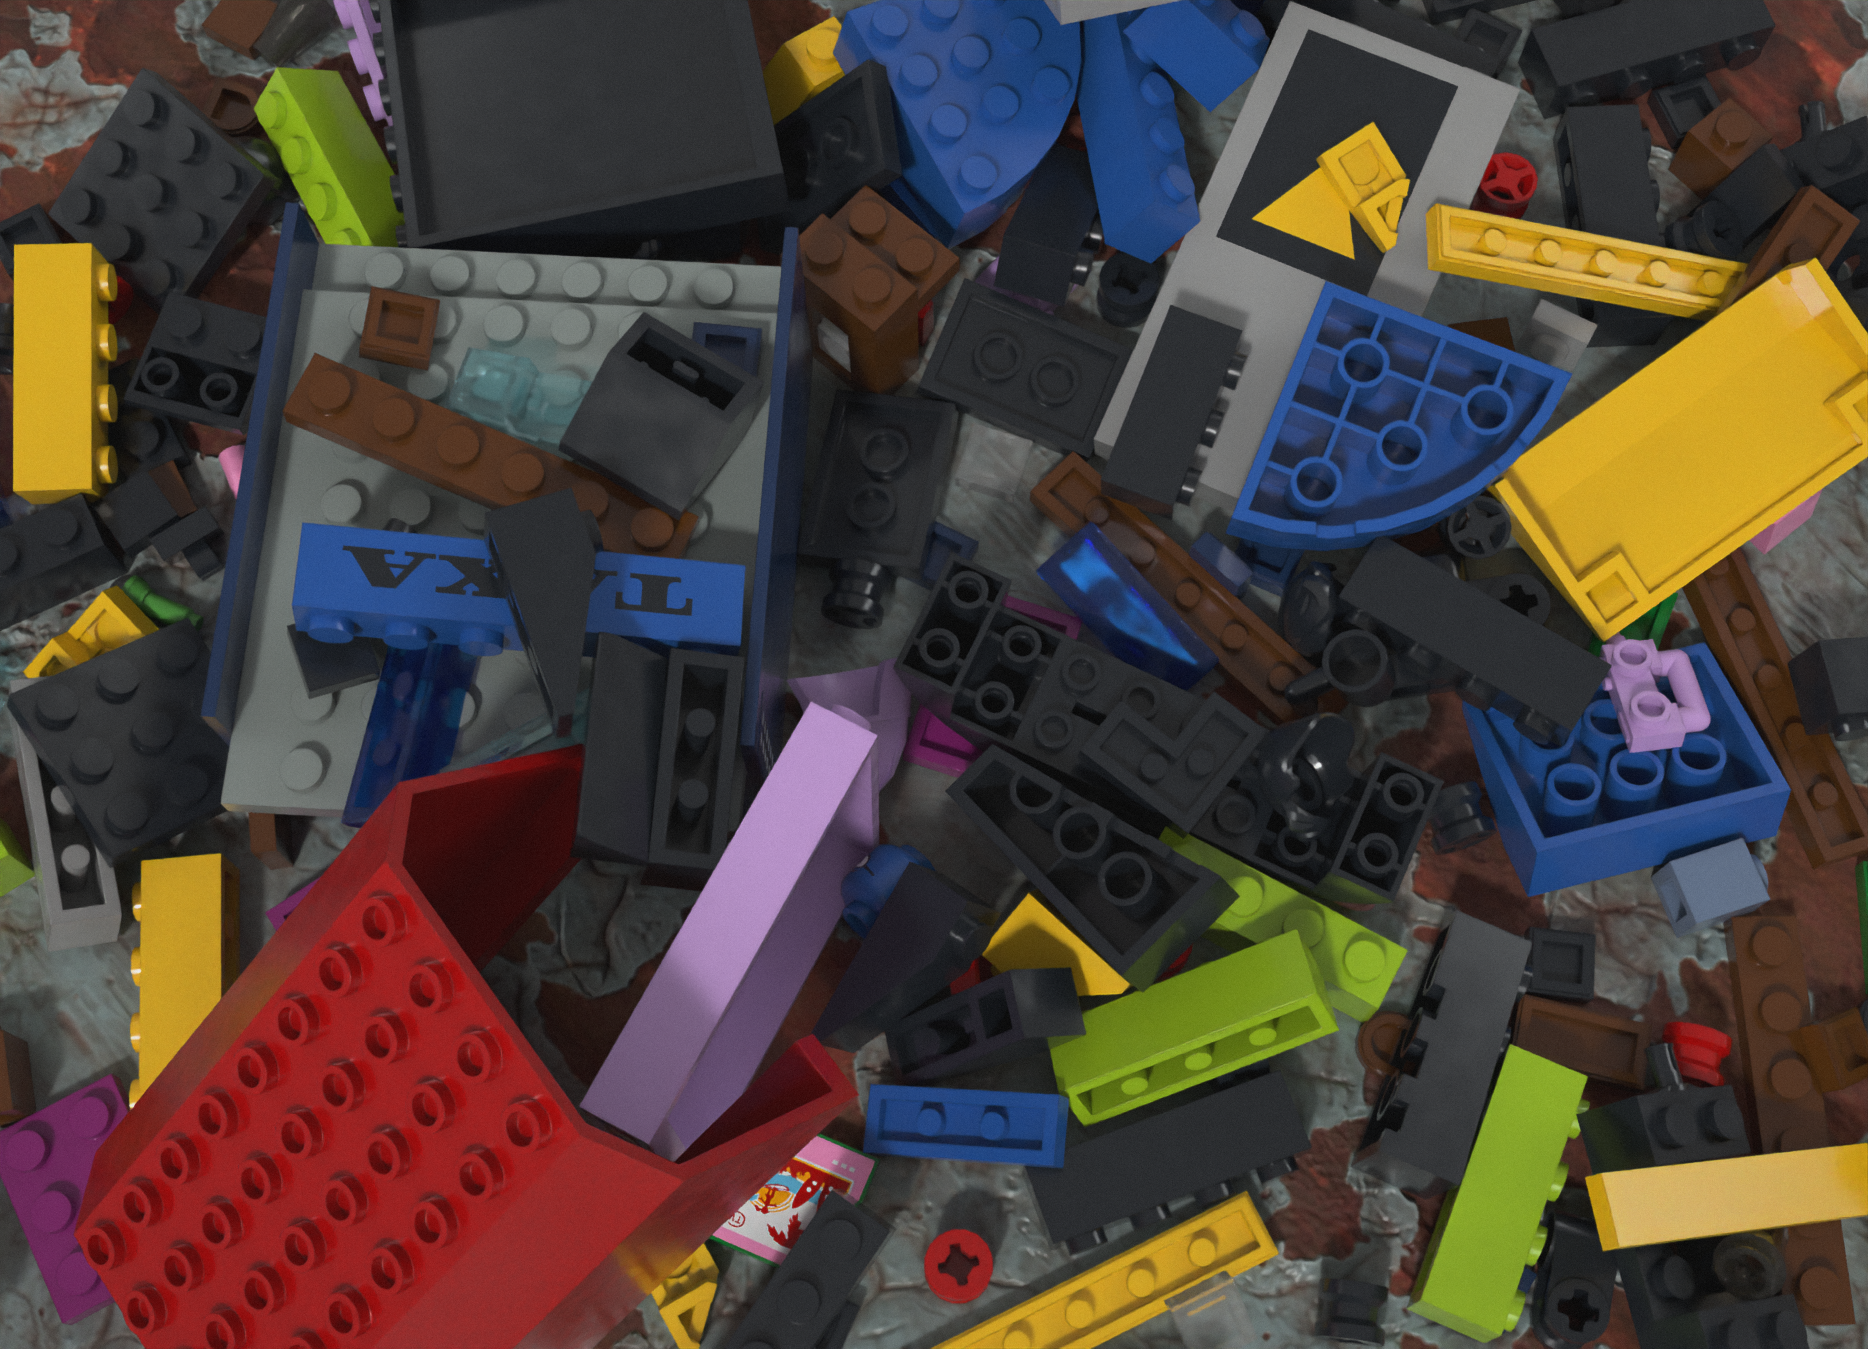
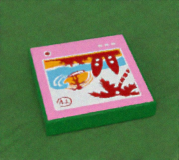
[708,1134,880,1269]

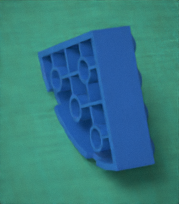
[833,0,1081,249]
[1226,281,1572,551]

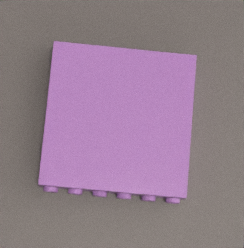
[579,701,879,1162]

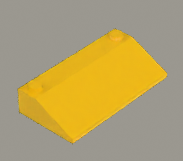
[1483,258,1868,642]

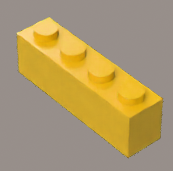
[13,243,118,504]
[129,853,240,1110]

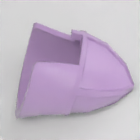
[787,658,911,792]

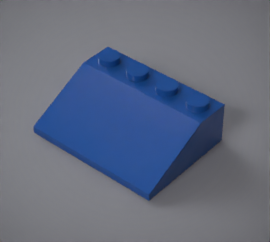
[1462,642,1791,897]

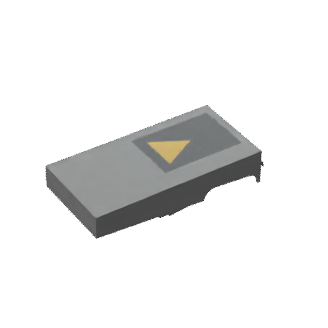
[1094,1,1520,512]

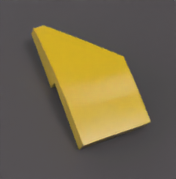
[1316,122,1410,253]
[23,585,159,678]
[651,1242,719,1349]

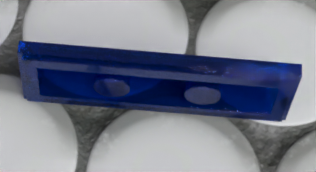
[1035,521,1220,691]
[341,643,478,828]

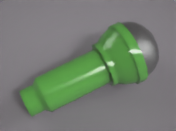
[110,574,204,632]

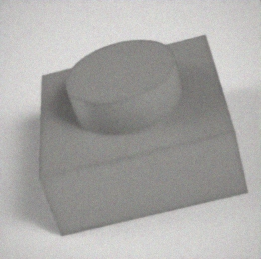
[1517,299,1597,372]

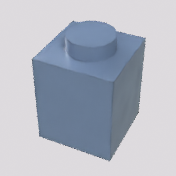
[1651,838,1770,938]

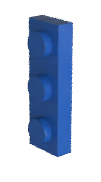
[863,1084,1069,1169]

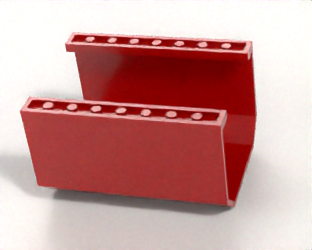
[73,743,859,1349]

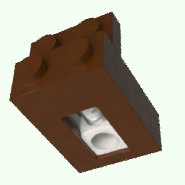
[779,185,960,395]

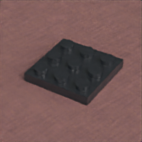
[48,68,278,315]
[7,618,229,868]

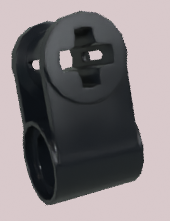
[1529,1208,1619,1349]

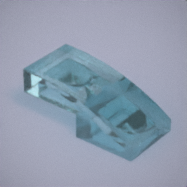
[445,347,592,449]

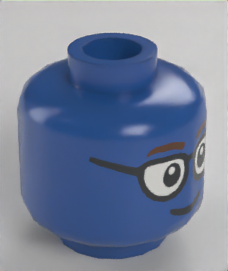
[841,844,936,938]

